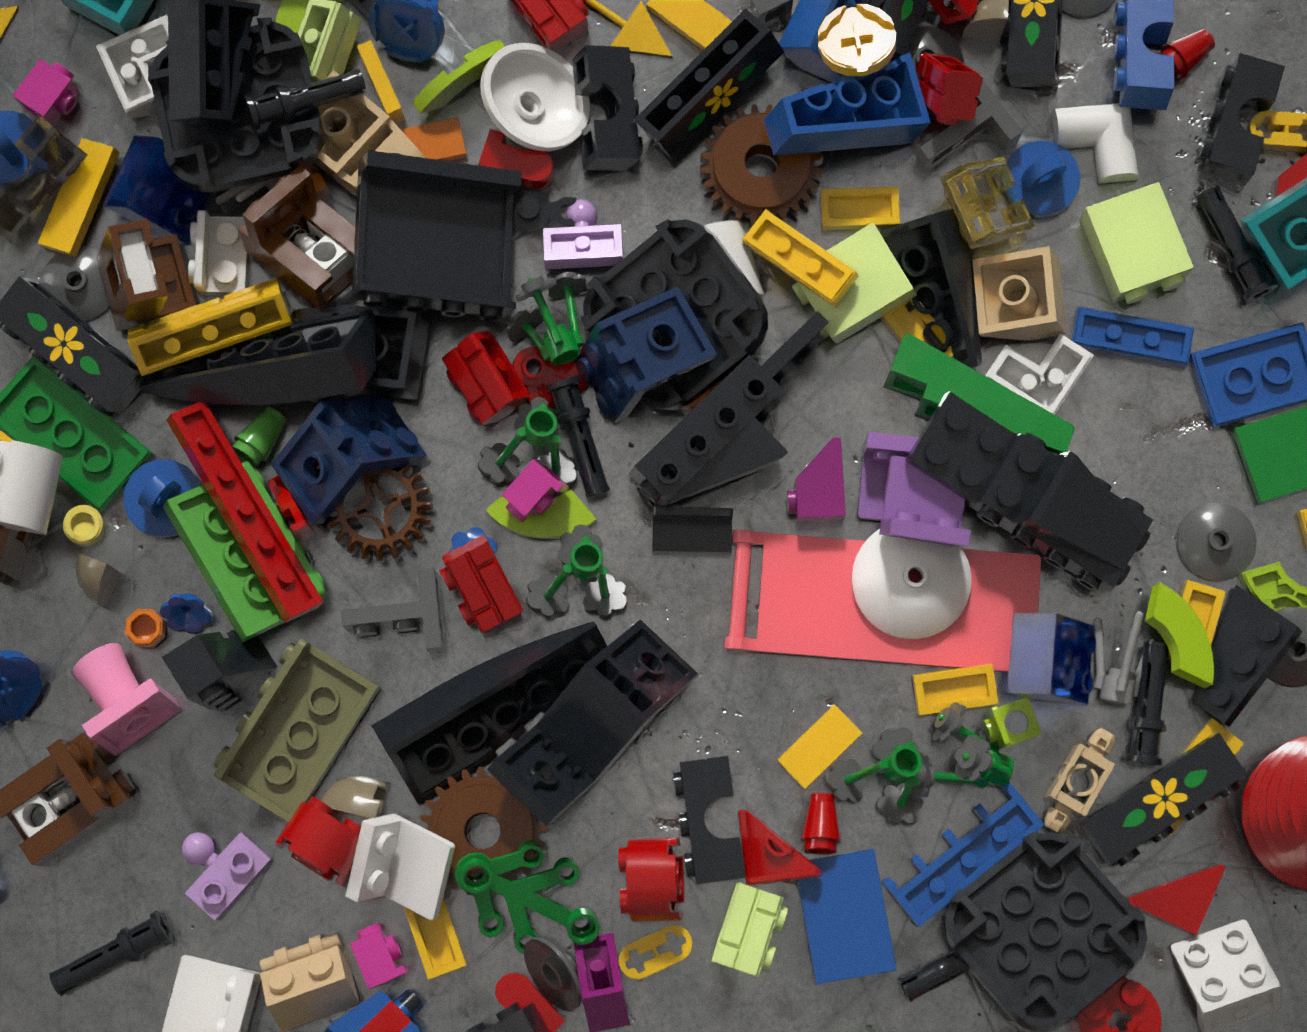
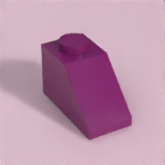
[787,437,846,525]
[573,932,630,1032]

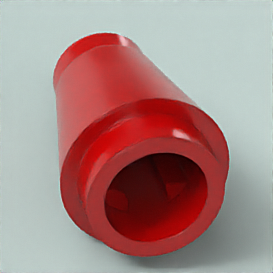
[1159,29,1215,80]
[801,793,841,854]

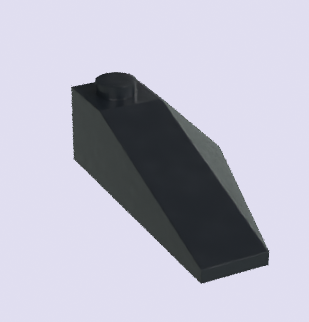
[879,208,982,368]

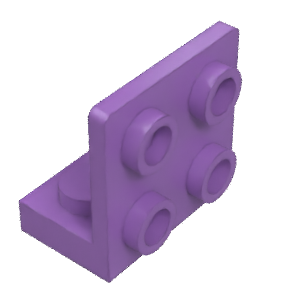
[857,432,919,521]
[879,456,971,546]

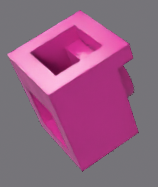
[502,459,569,523]
[350,923,410,989]

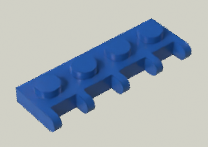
[882,781,1044,927]

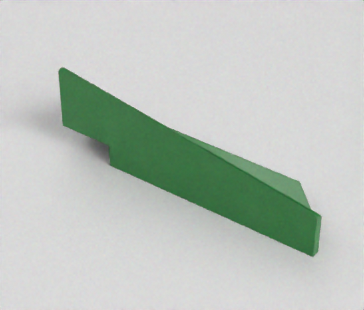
[883,334,1075,454]

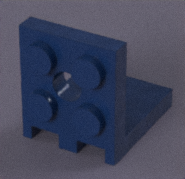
[576,286,717,424]
[271,396,427,525]

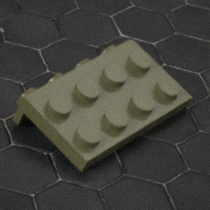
[213,638,380,822]

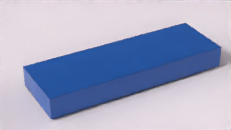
[1071,306,1194,368]

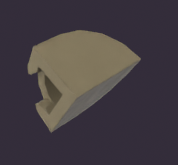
[962,0,1009,41]
[75,554,121,609]
[320,776,390,819]

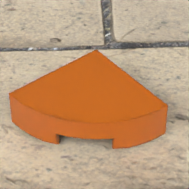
[305,164,331,202]

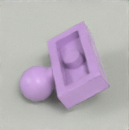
[543,200,623,269]
[182,831,271,920]

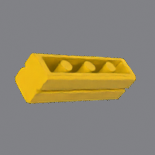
[127,278,292,376]

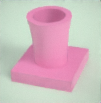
[72,643,182,756]

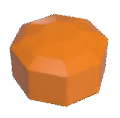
[125,609,166,648]

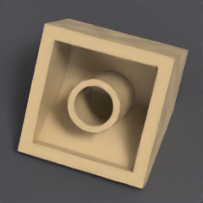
[972,246,1067,341]

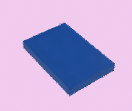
[1189,322,1307,430]
[797,849,897,984]

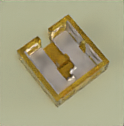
[939,157,1035,249]

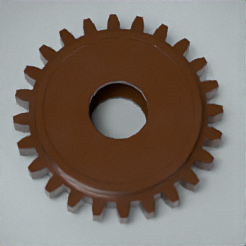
[700,104,823,227]
[420,767,548,895]

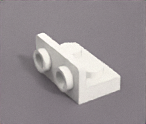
[188,211,249,296]

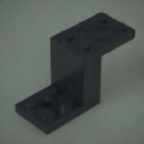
[487,619,698,827]

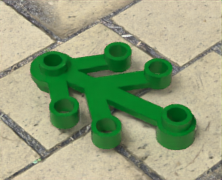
[454,840,600,954]

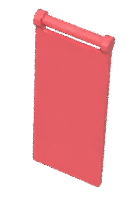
[724,530,1041,674]

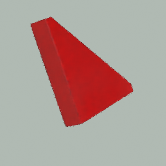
[267,475,317,543]
[738,810,822,885]
[1126,864,1226,935]

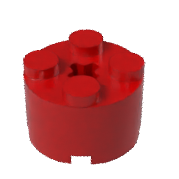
[274,796,361,887]
[618,837,685,922]
[1071,978,1162,1032]

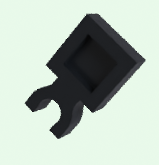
[512,190,576,233]

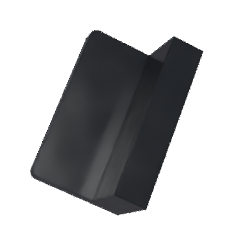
[652,507,733,555]

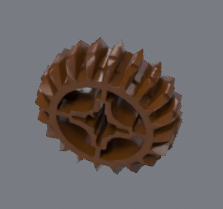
[328,464,434,563]

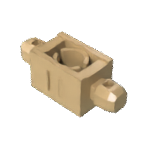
[1044,728,1115,834]

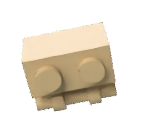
[260,933,359,1032]

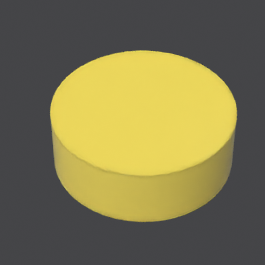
[63,505,106,546]

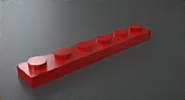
[166,402,323,623]

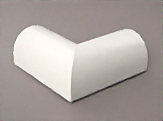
[96,15,168,118]
[1051,103,1139,184]
[985,334,1094,415]

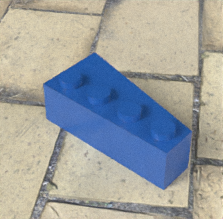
[764,53,931,155]

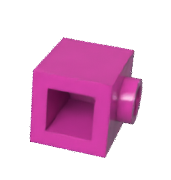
[12,59,80,128]

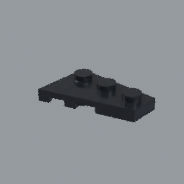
[1194,585,1303,727]

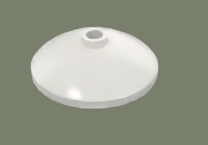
[480,43,590,151]
[851,529,971,640]

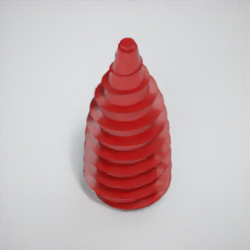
[1241,735,1307,891]

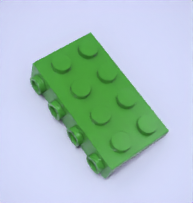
[163,461,325,642]

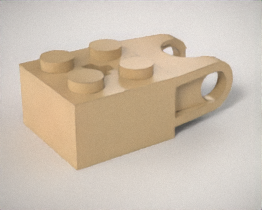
[314,70,425,196]

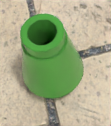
[232,407,287,467]

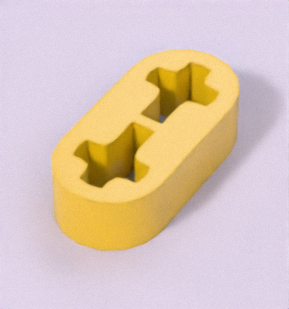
[1246,111,1307,153]
[619,925,692,979]

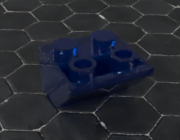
[103,135,210,243]
[1007,613,1096,705]

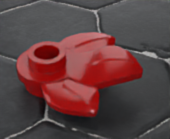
[512,347,588,409]

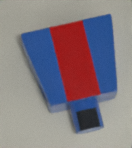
[324,990,423,1032]

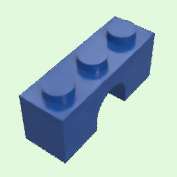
[1113,0,1174,110]

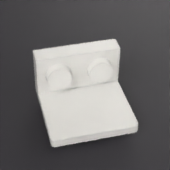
[345,813,455,920]
[1171,919,1281,1032]
[162,955,261,1032]

